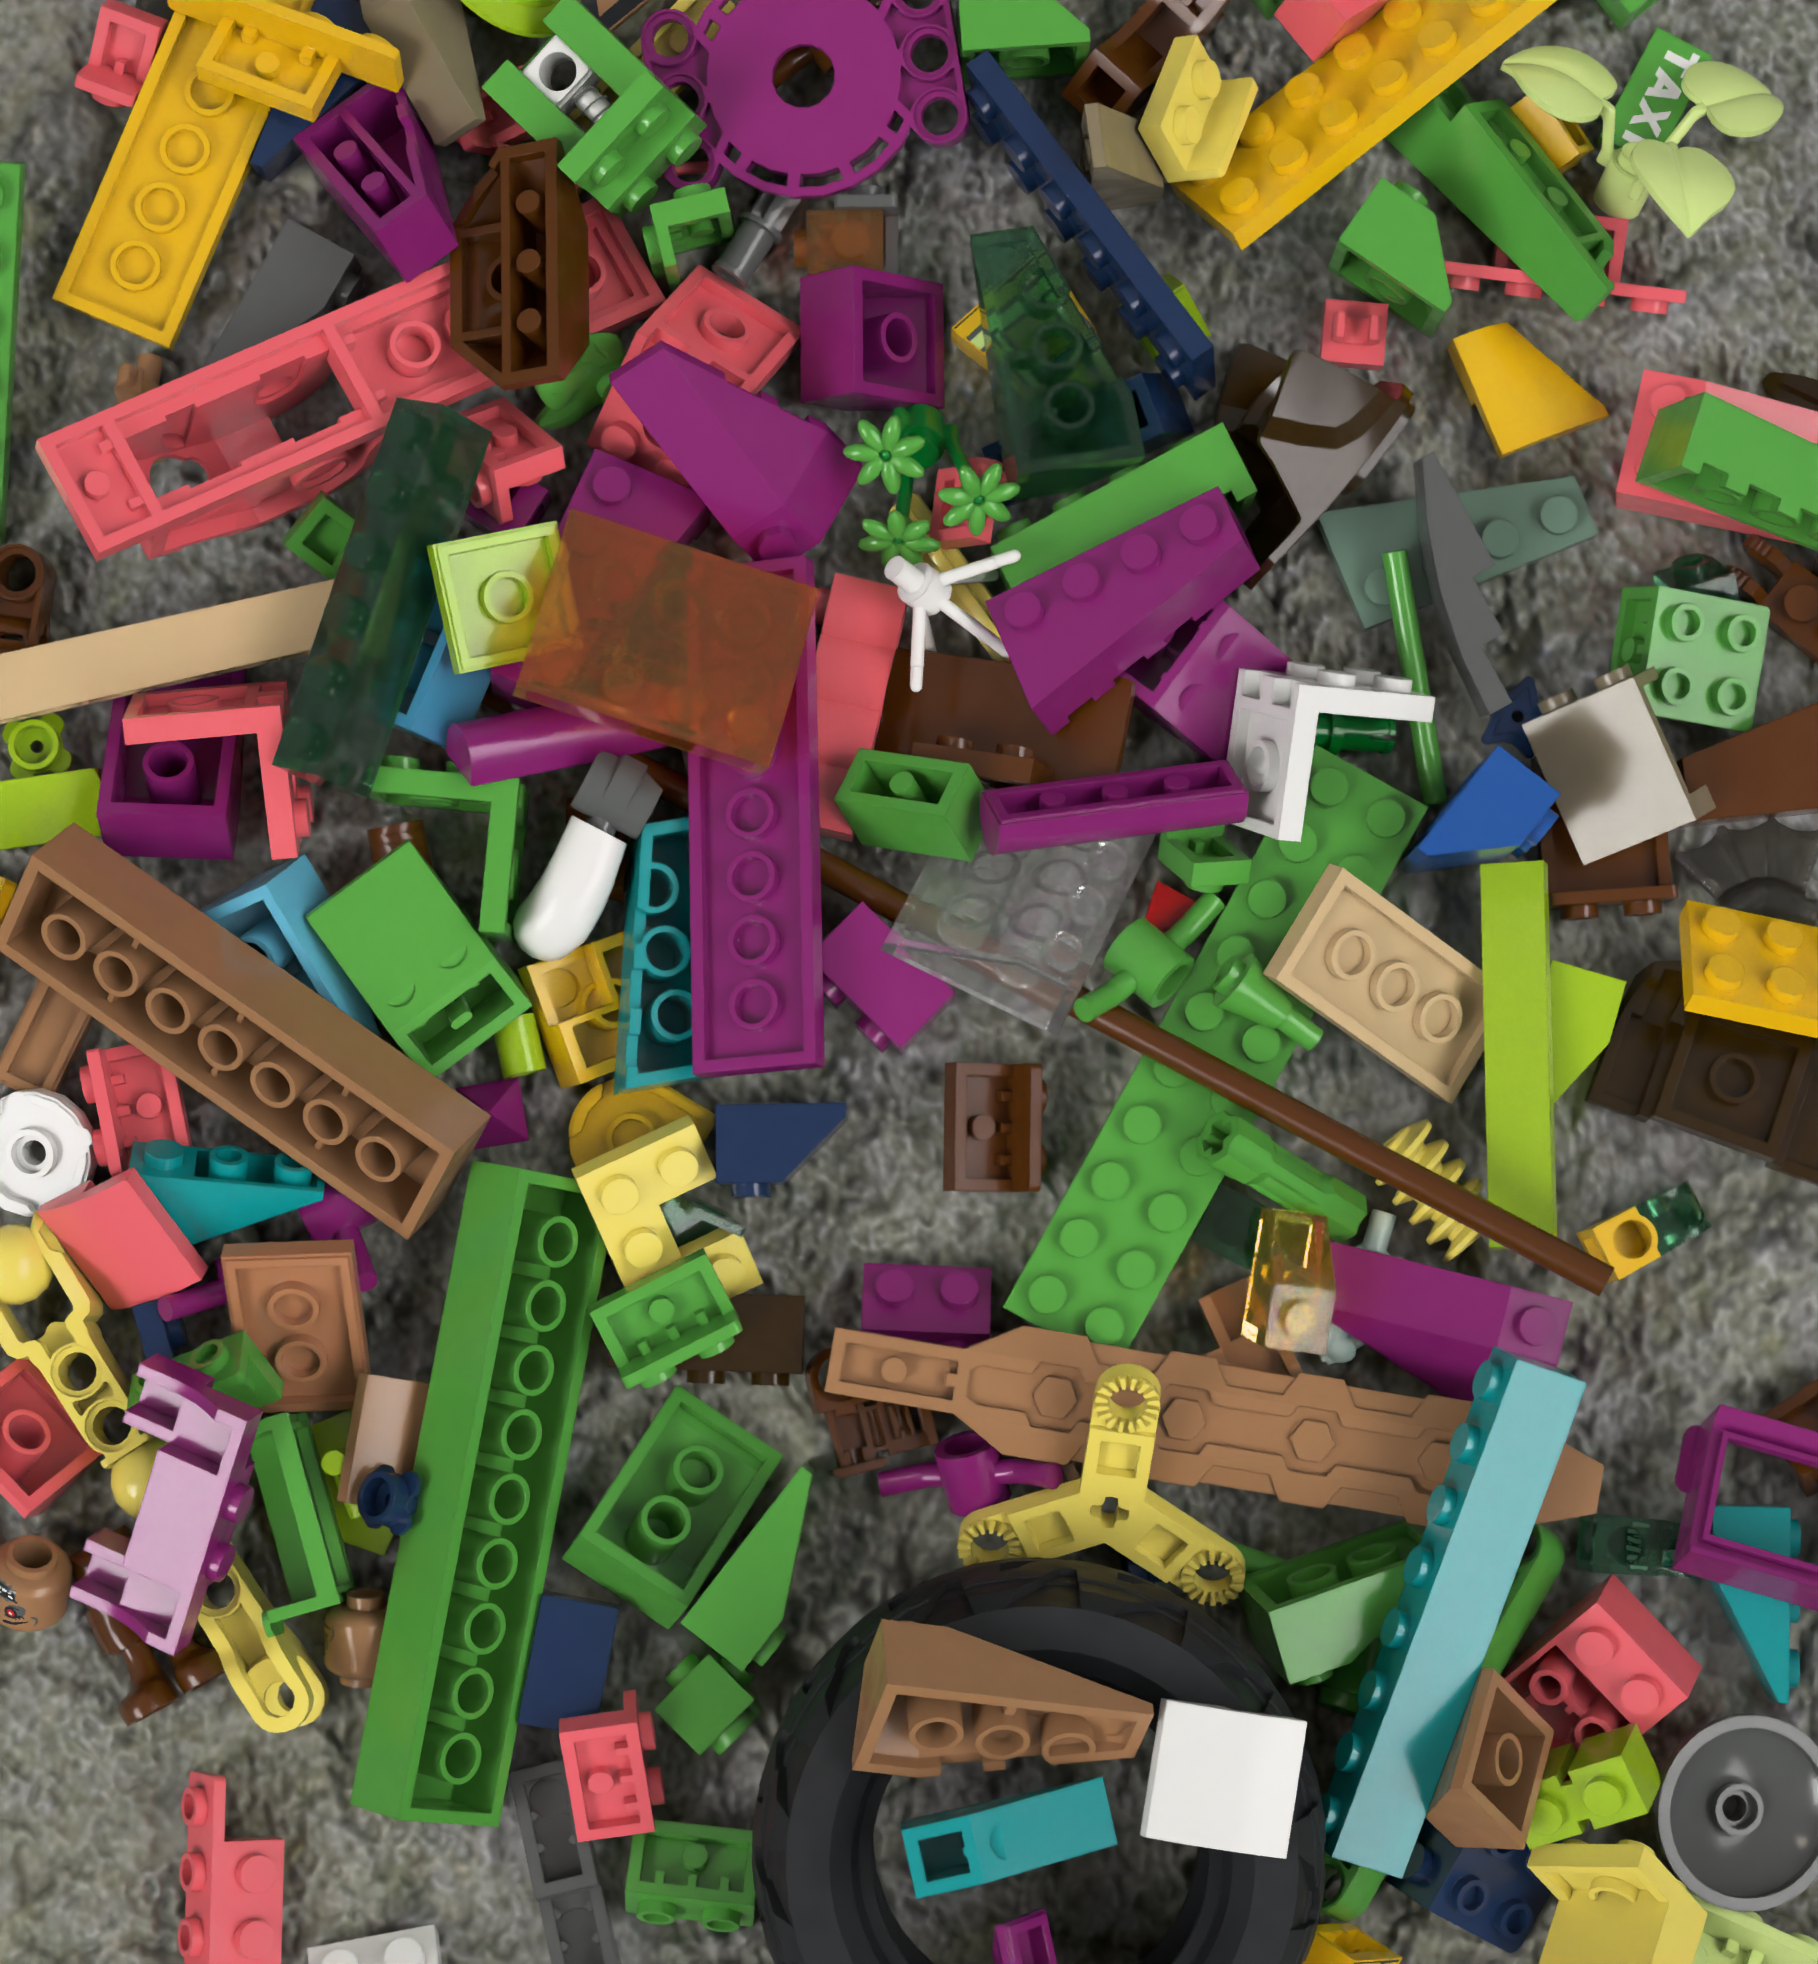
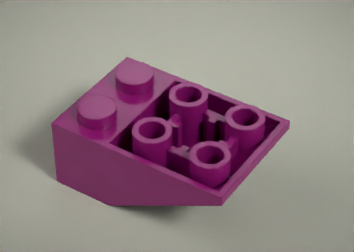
[1117,600,1292,762]

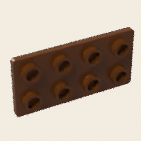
[875,648,1136,790]

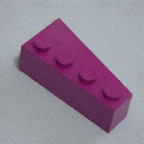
[490,448,711,709]

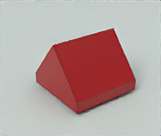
[1144,881,1196,933]

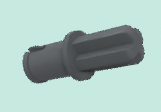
[712,174,808,290]

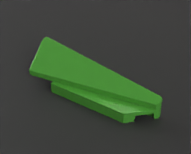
[1385,79,1614,321]

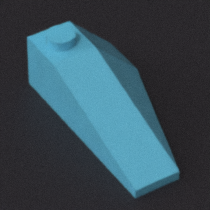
[200,854,381,1038]

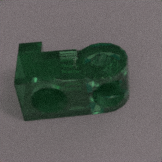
[1575,1512,1700,1578]

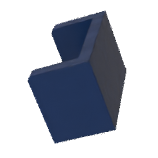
[518,1590,622,1731]

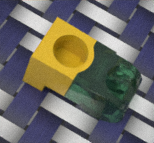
[1576,1180,1712,1283]

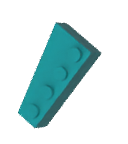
[613,817,726,1096]

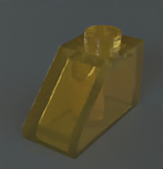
[1241,1207,1336,1355]

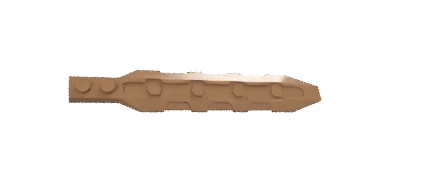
[824,1325,1604,1526]

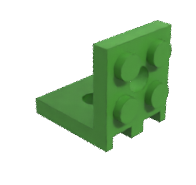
[362,755,530,943]

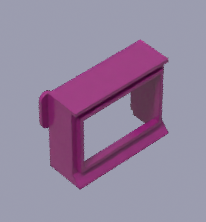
[1672,1404,1818,1611]

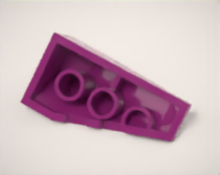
[1294,1236,1573,1401]

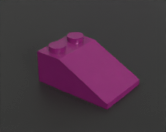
[96,669,247,860]

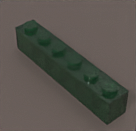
[272,397,492,799]

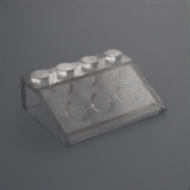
[881,789,1156,1036]

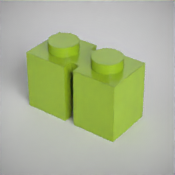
[1526,1723,1661,1850]

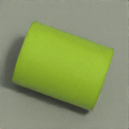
[493,1013,547,1079]

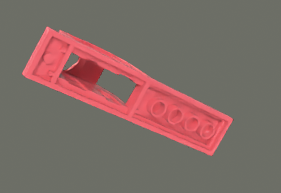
[35,198,666,562]

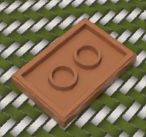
[221,1239,372,1413]

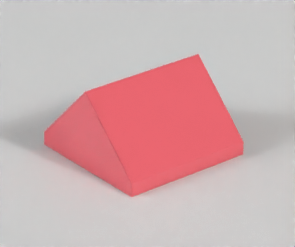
[0,1359,104,1519]

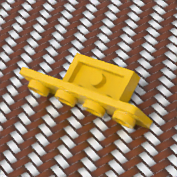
[167,0,404,123]

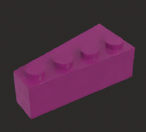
[985,486,1261,736]

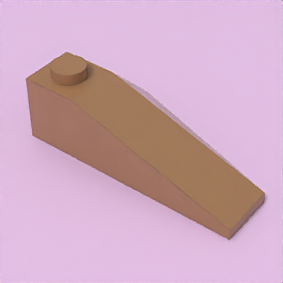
[852,1619,1154,1778]

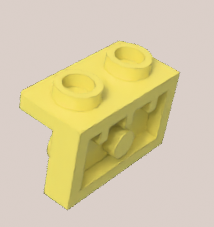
[1138,35,1258,183]

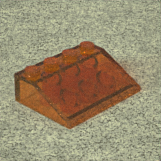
[512,508,819,775]

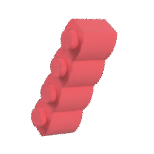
[815,572,908,842]

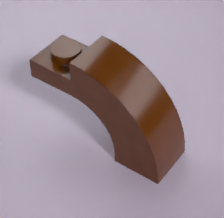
[1060,0,1231,116]

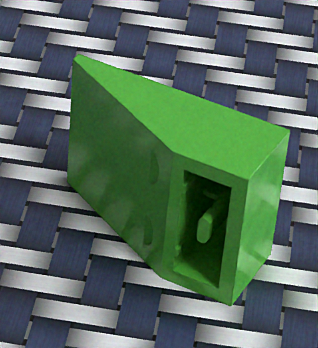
[305,838,532,1077]

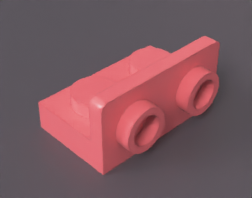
[435,396,566,524]
[559,1689,666,1842]

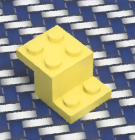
[1527,1839,1708,1964]

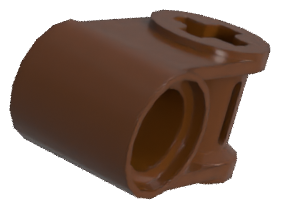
[0,544,56,654]

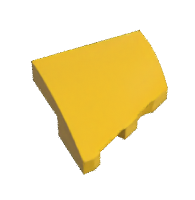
[1447,322,1609,459]
[517,930,624,1089]

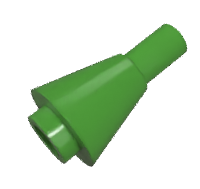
[1211,953,1324,1051]

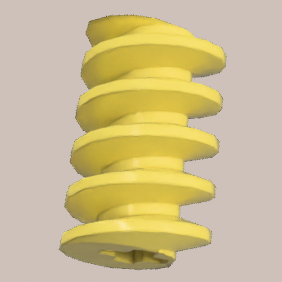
[1375,1119,1488,1263]

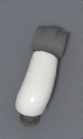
[513,751,663,961]

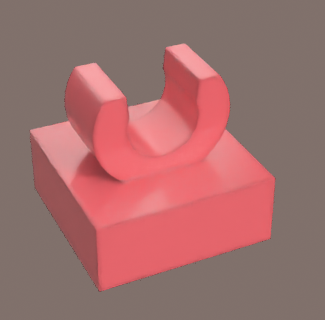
[1319,298,1389,371]

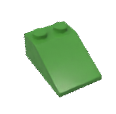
[561,1385,783,1630]
[680,1462,815,1672]
[1238,1518,1426,1686]

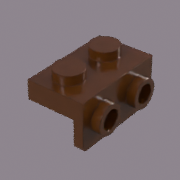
[943,1062,1048,1193]

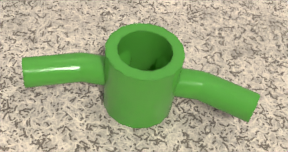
[1073,893,1226,1022]

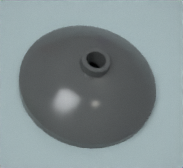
[1653,1714,1818,1912]

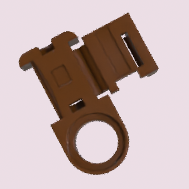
[805,1347,939,1478]

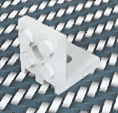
[1226,661,1436,842]

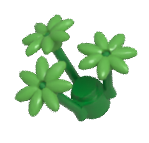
[843,404,1020,566]

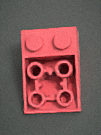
[1501,1573,1702,1781]

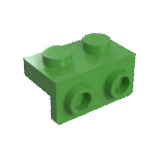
[641,183,734,293]
[587,1248,743,1389]

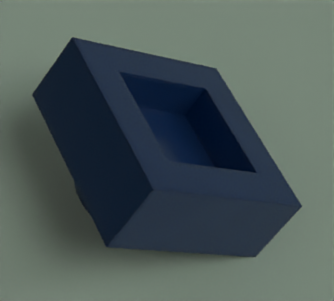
[132,1299,188,1359]

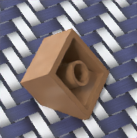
[1425,1668,1555,1850]

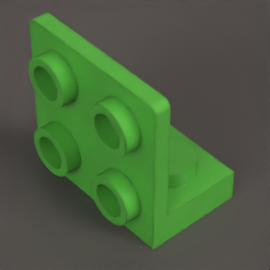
[1609,585,1770,732]

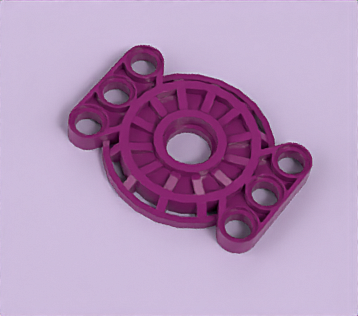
[641,0,970,199]

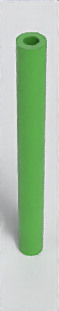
[1382,549,1448,804]

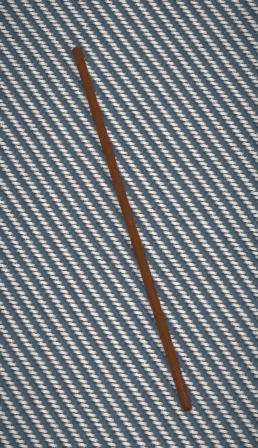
[481,681,1615,1296]

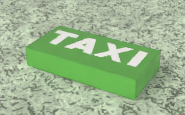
[1596,27,1713,149]

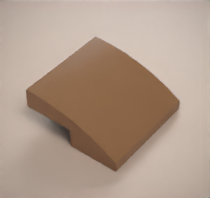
[337,1372,429,1505]

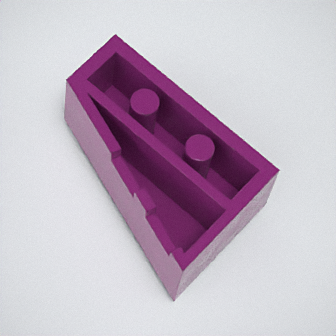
[293,83,459,283]

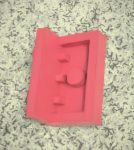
[80,1044,193,1177]

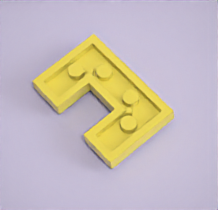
[571,1114,763,1298]

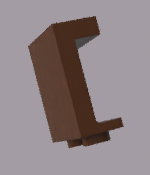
[1531,757,1678,921]

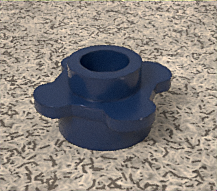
[357,1464,421,1536]

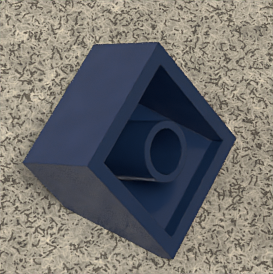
[715,1102,848,1198]

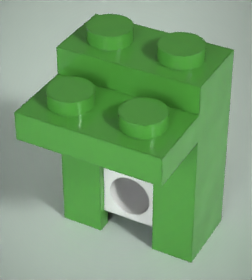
[481,0,708,219]

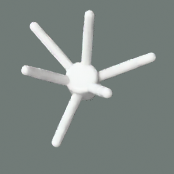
[884,549,1021,692]

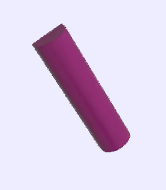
[446,678,688,786]
[980,760,1249,855]

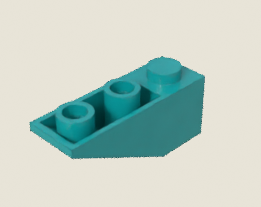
[129,1139,325,1245]
[1707,1503,1801,1704]
[901,1776,1118,1899]

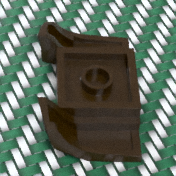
[1585,961,1818,1186]

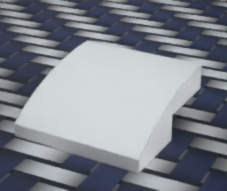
[1140,1698,1307,1859]

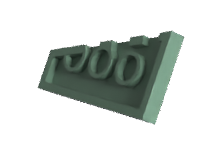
[1316,476,1599,632]

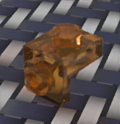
[794,210,883,276]

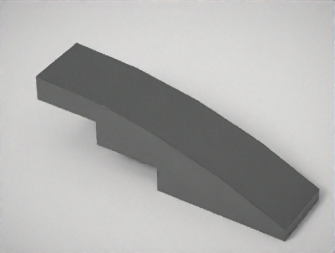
[1413,451,1512,717]

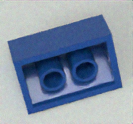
[1397,745,1561,874]

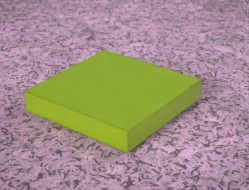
[427,520,583,675]

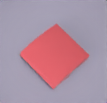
[37,1167,208,1310]

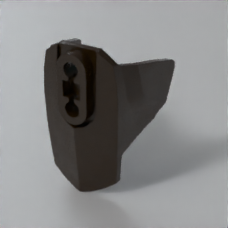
[1213,343,1414,590]

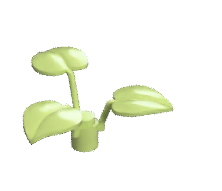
[1500,46,1784,238]

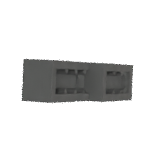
[509,1759,621,1964]

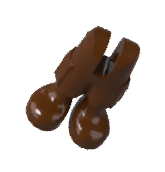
[69,1525,225,1727]

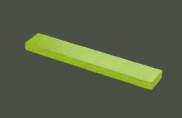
[1480,860,1557,1250]

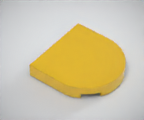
[568,1078,715,1213]

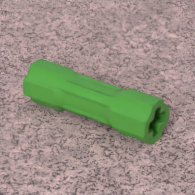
[1196,1110,1368,1243]

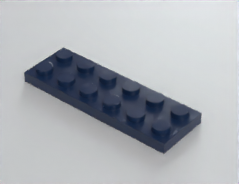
[965,50,1216,401]

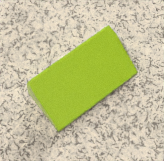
[0,768,102,851]

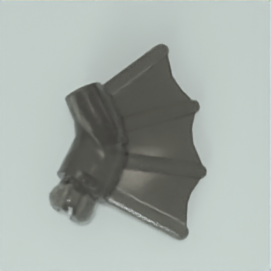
[1675,818,1818,926]

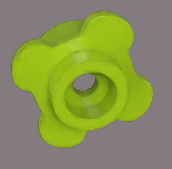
[2,713,73,779]

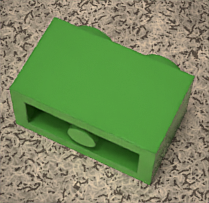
[834,748,985,862]

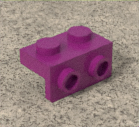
[861,1263,992,1348]

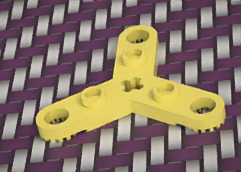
[957,1363,1245,1606]

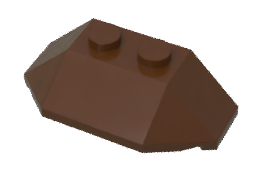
[450,137,590,391]

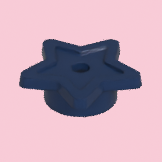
[1481,676,1542,758]

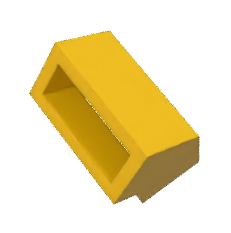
[1510,95,1594,174]

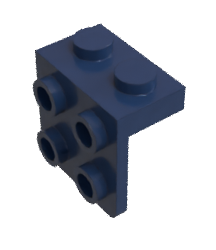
[1385,1818,1570,1953]

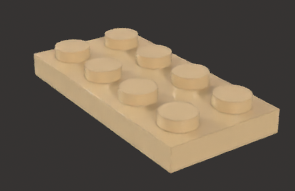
[1263,863,1484,1104]

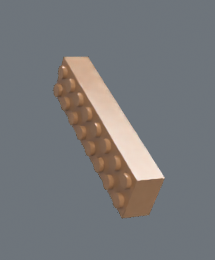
[0,822,491,1240]

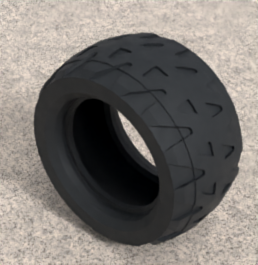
[752,1557,1326,1964]

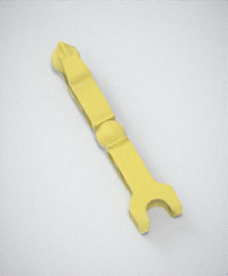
[0,1211,329,1733]

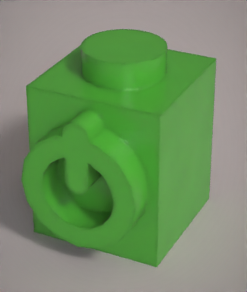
[654,1649,763,1755]

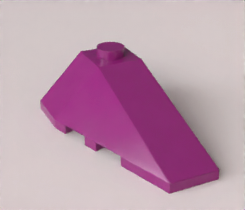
[609,341,863,561]

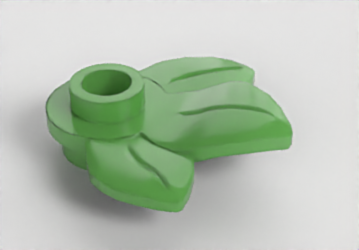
[534,332,627,430]

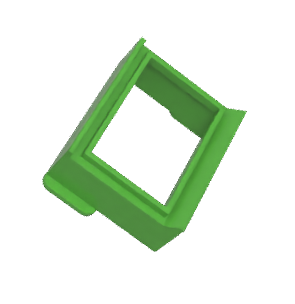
[250,1412,356,1638]

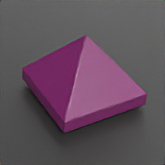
[455,1077,529,1150]
[992,1908,1057,1964]

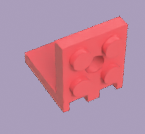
[586,264,801,490]
[122,679,315,860]

